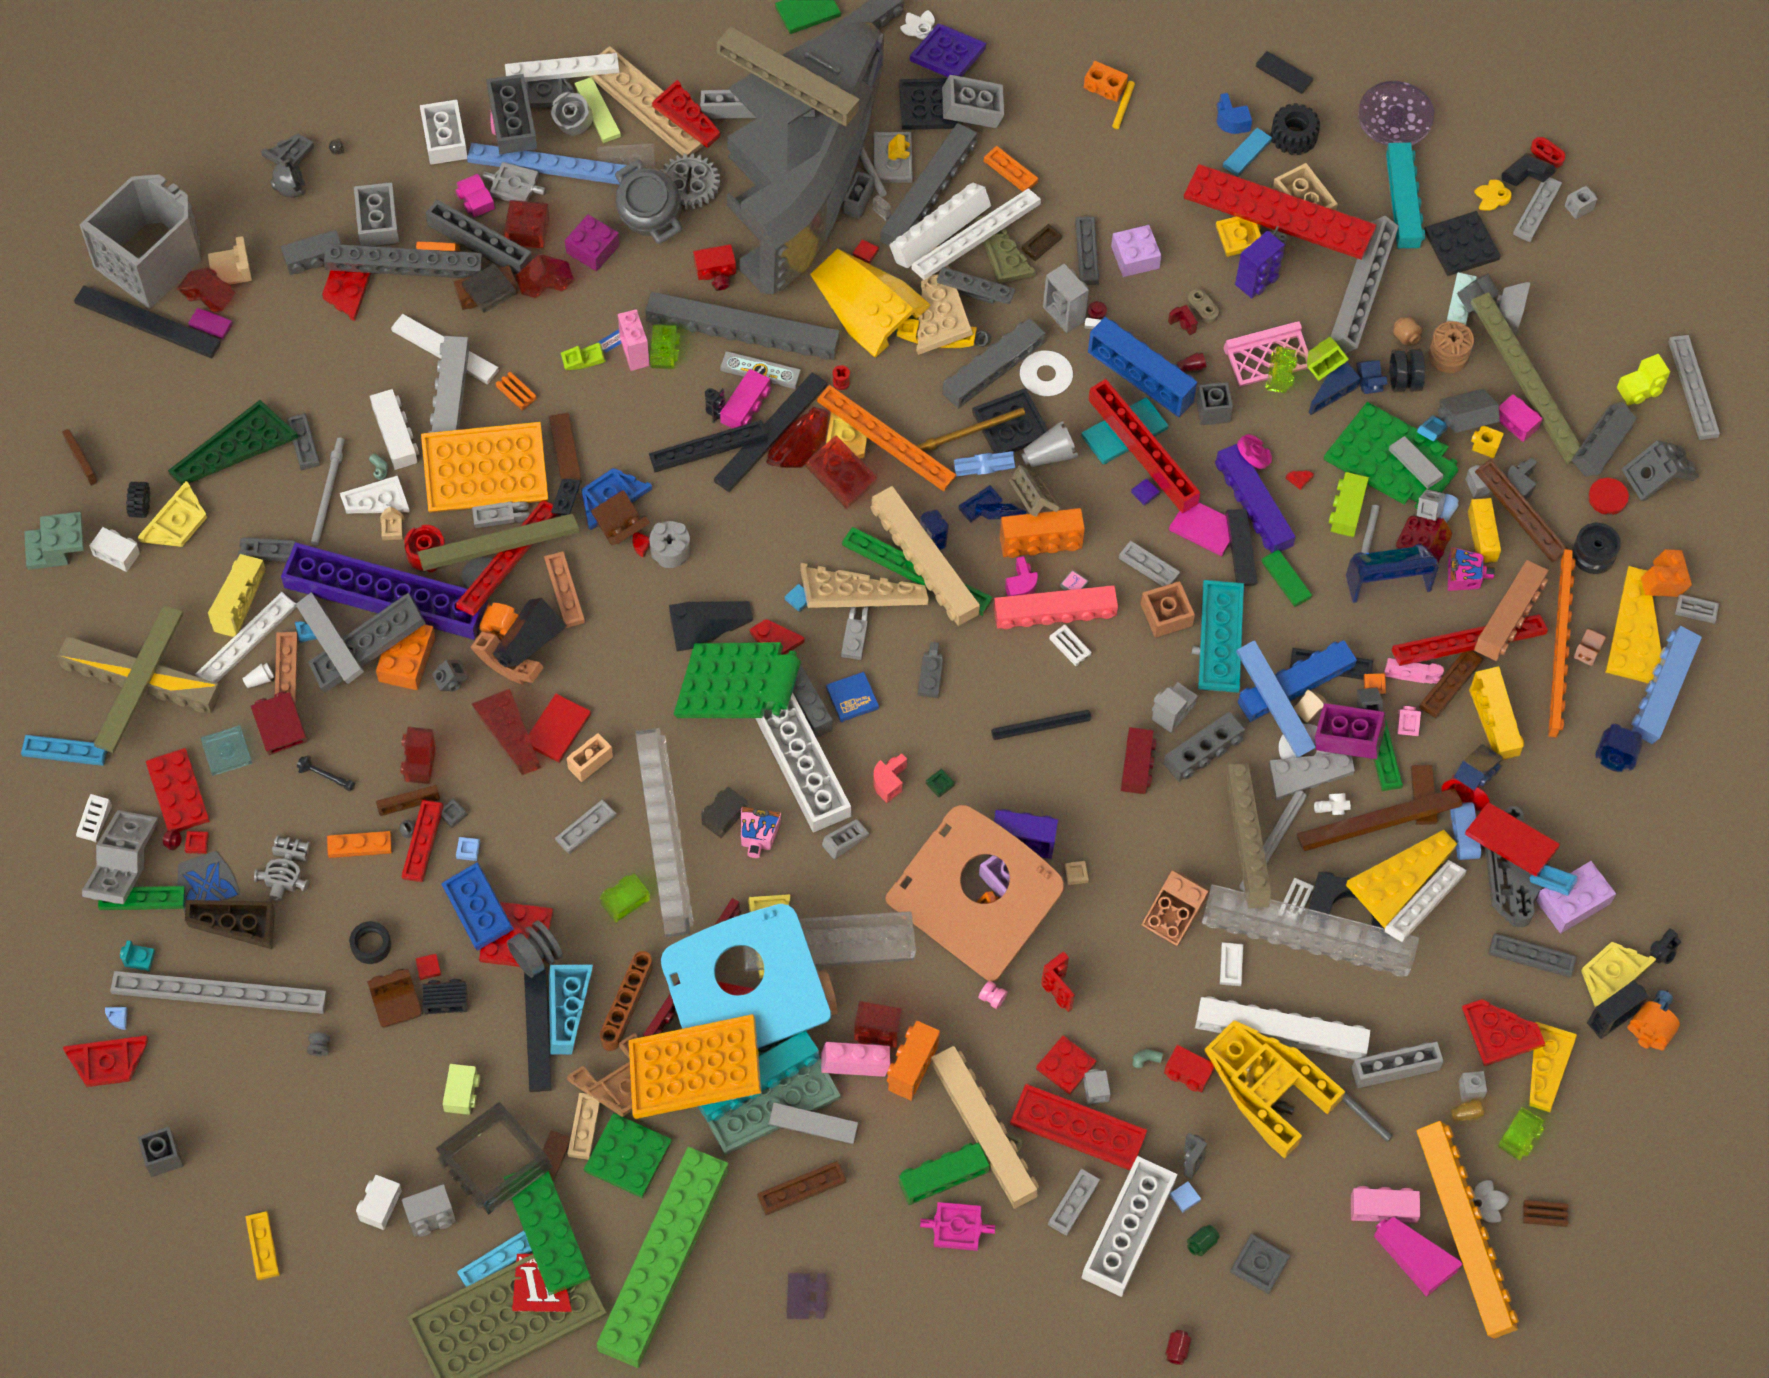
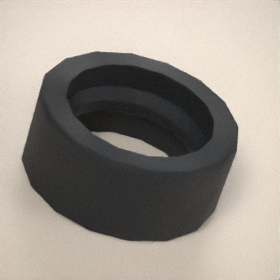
[349,921,391,964]

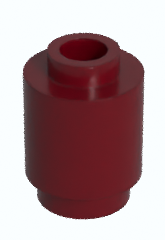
[1165,1330,1192,1365]

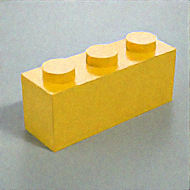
[1468,498,1501,563]

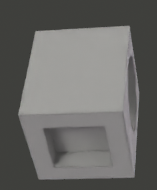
[1565,186,1597,219]
[1465,465,1493,499]
[1416,489,1446,521]
[1083,1069,1110,1105]
[1458,1071,1487,1102]

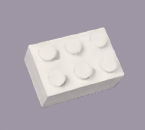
[420,100,467,165]

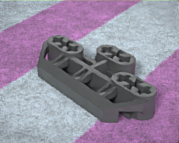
[1485,806,1550,927]

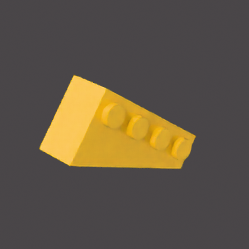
[1469,666,1524,760]

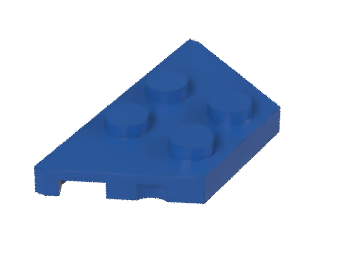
[581,468,652,530]

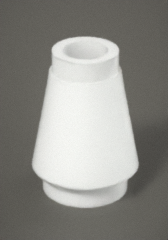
[242,663,275,689]

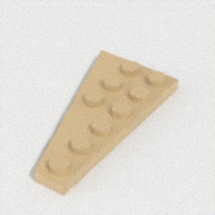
[916,246,973,355]
[800,563,928,608]

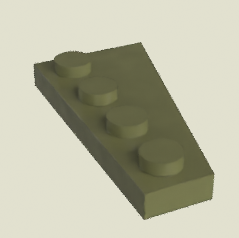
[976,216,1036,284]

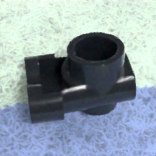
[1650,928,1681,964]

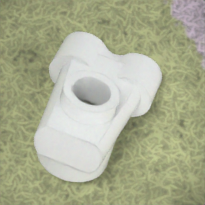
[1314,793,1351,815]

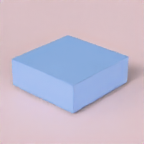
[456,837,480,861]
[1170,1182,1201,1213]

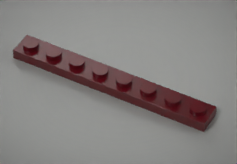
[643,898,741,1037]

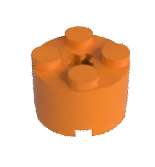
[479,603,520,640]
[1627,1001,1680,1051]

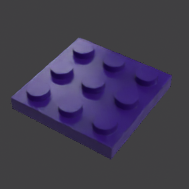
[910,23,986,77]

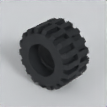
[1271,103,1320,155]

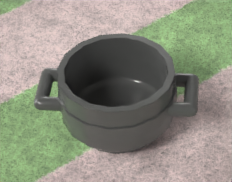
[615,159,682,244]

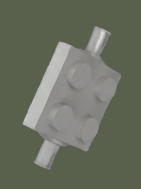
[482,162,546,206]

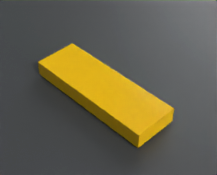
[245,1211,280,1280]

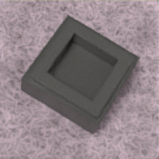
[441,799,468,828]

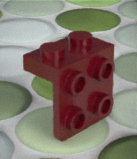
[1396,516,1452,565]

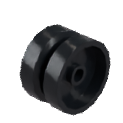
[1389,348,1425,393]
[1572,522,1621,574]

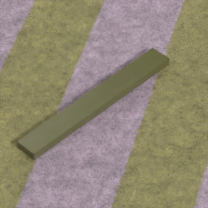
[418,514,579,571]
[94,605,184,753]

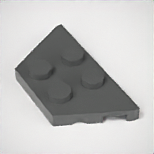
[525,78,574,108]

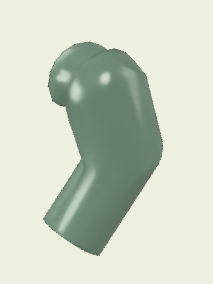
[369,453,388,480]
[1132,1049,1163,1068]

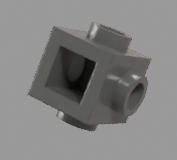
[432,660,469,692]

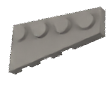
[1269,754,1355,801]

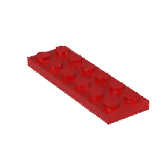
[1010,1084,1147,1171]

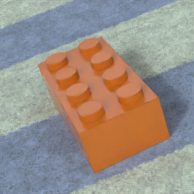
[1000,508,1085,558]

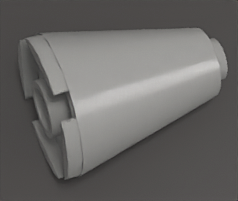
[1021,421,1078,467]

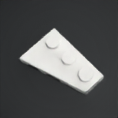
[340,476,410,514]

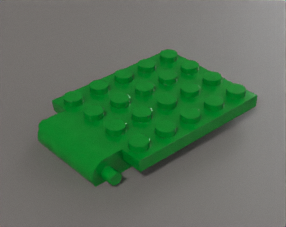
[1324,402,1459,509]
[673,642,801,718]

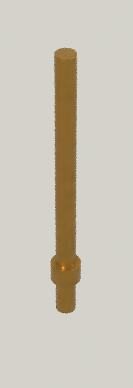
[915,407,1026,451]

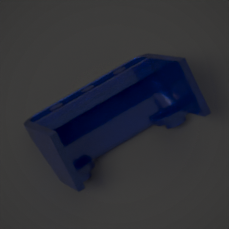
[1346,544,1439,603]

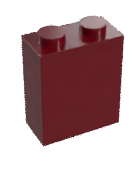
[251,691,308,755]

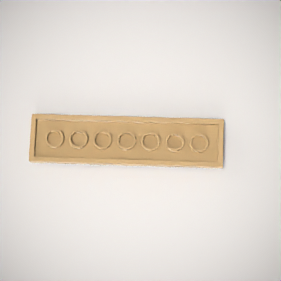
[588,46,704,158]

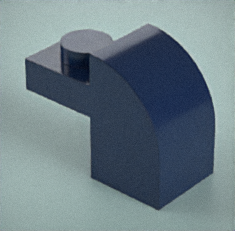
[1356,360,1388,394]

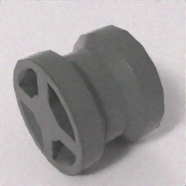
[307,1033,330,1056]

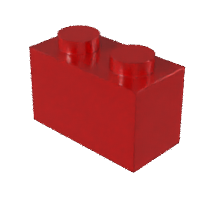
[693,244,736,281]
[1164,1045,1215,1093]

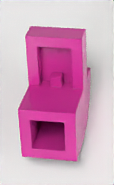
[1005,556,1038,597]

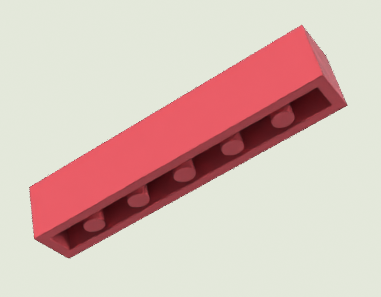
[994,586,1118,629]

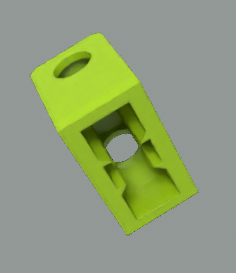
[1307,337,1349,381]

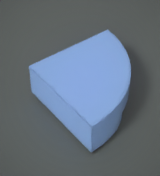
[105,1007,128,1030]

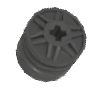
[507,920,563,978]

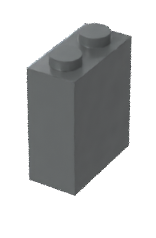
[1438,389,1500,433]

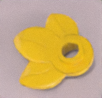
[1474,179,1512,211]

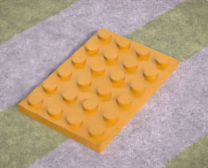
[421,422,548,513]
[629,1014,761,1119]

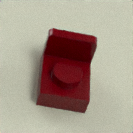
[1168,305,1198,336]

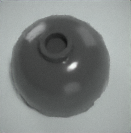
[270,158,306,198]

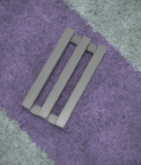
[1675,594,1719,624]

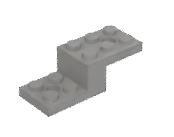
[82,810,158,904]

